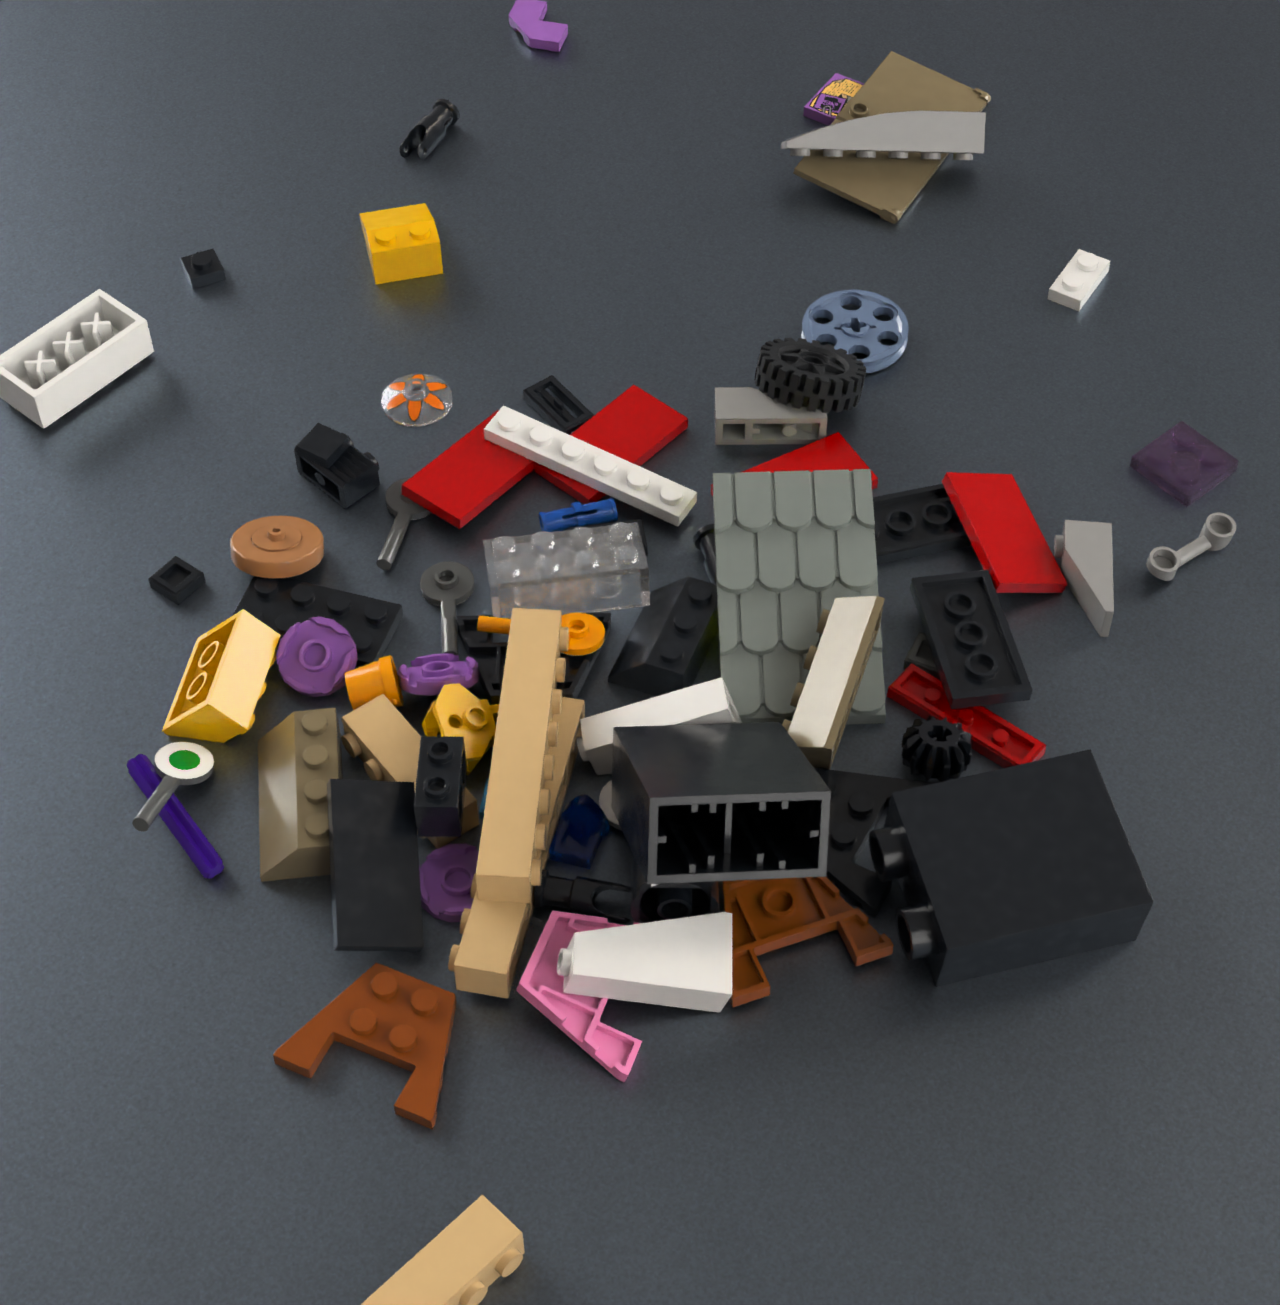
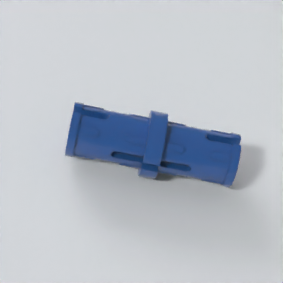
[538,497,618,536]

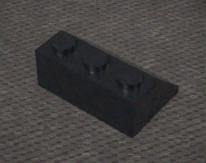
[608,576,718,696]

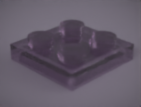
[1130,421,1239,507]

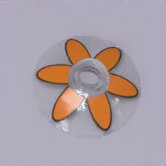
[381,373,453,427]

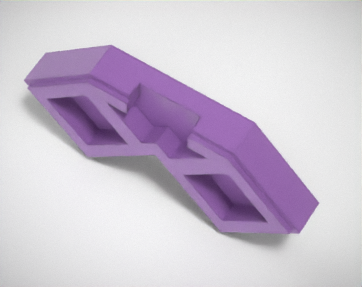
[509,0,568,52]

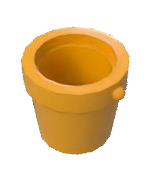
[344,655,404,710]

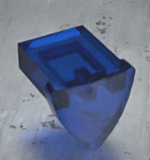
[549,794,610,869]

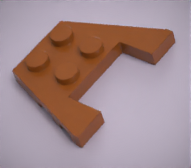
[722,877,894,1008]
[273,963,456,1129]

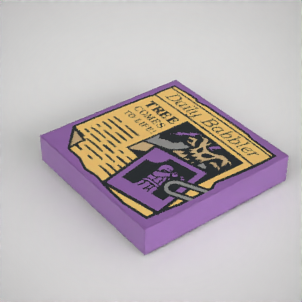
[803,73,864,125]

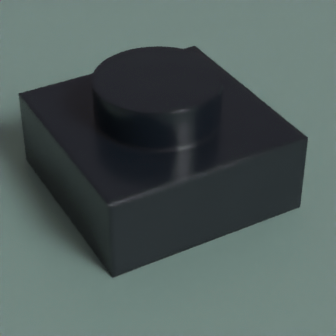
[181,249,226,289]

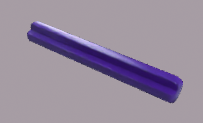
[126,754,224,879]

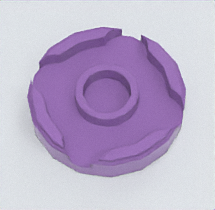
[276,616,358,697]
[397,653,479,696]
[419,843,479,922]

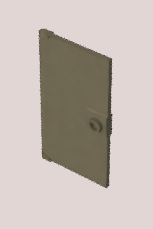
[793,51,991,224]

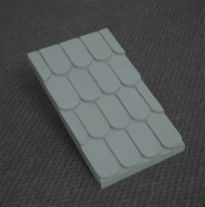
[712,469,886,725]

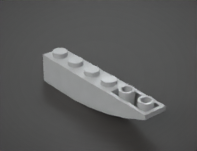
[781,110,986,160]

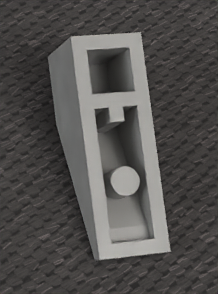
[714,387,827,445]
[1053,520,1114,637]

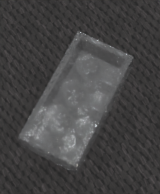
[483,522,650,619]

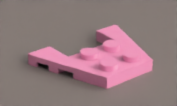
[516,910,642,1082]

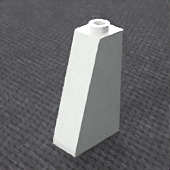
[577,677,742,775]
[557,912,732,1013]

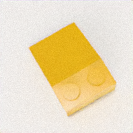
[359,203,443,285]

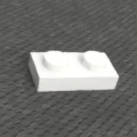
[1047,249,1110,311]

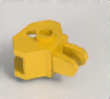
[422,683,499,775]

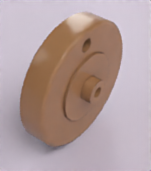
[230,516,324,579]

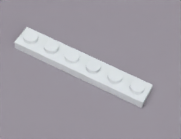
[484,405,697,527]

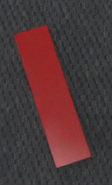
[887,663,1047,768]

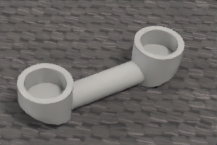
[1146,512,1236,581]

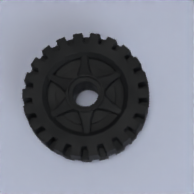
[754,338,866,413]

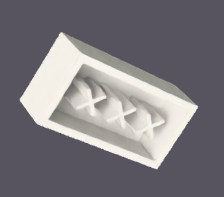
[0,289,154,429]

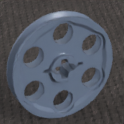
[801,290,909,374]

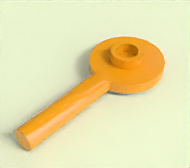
[477,612,605,656]

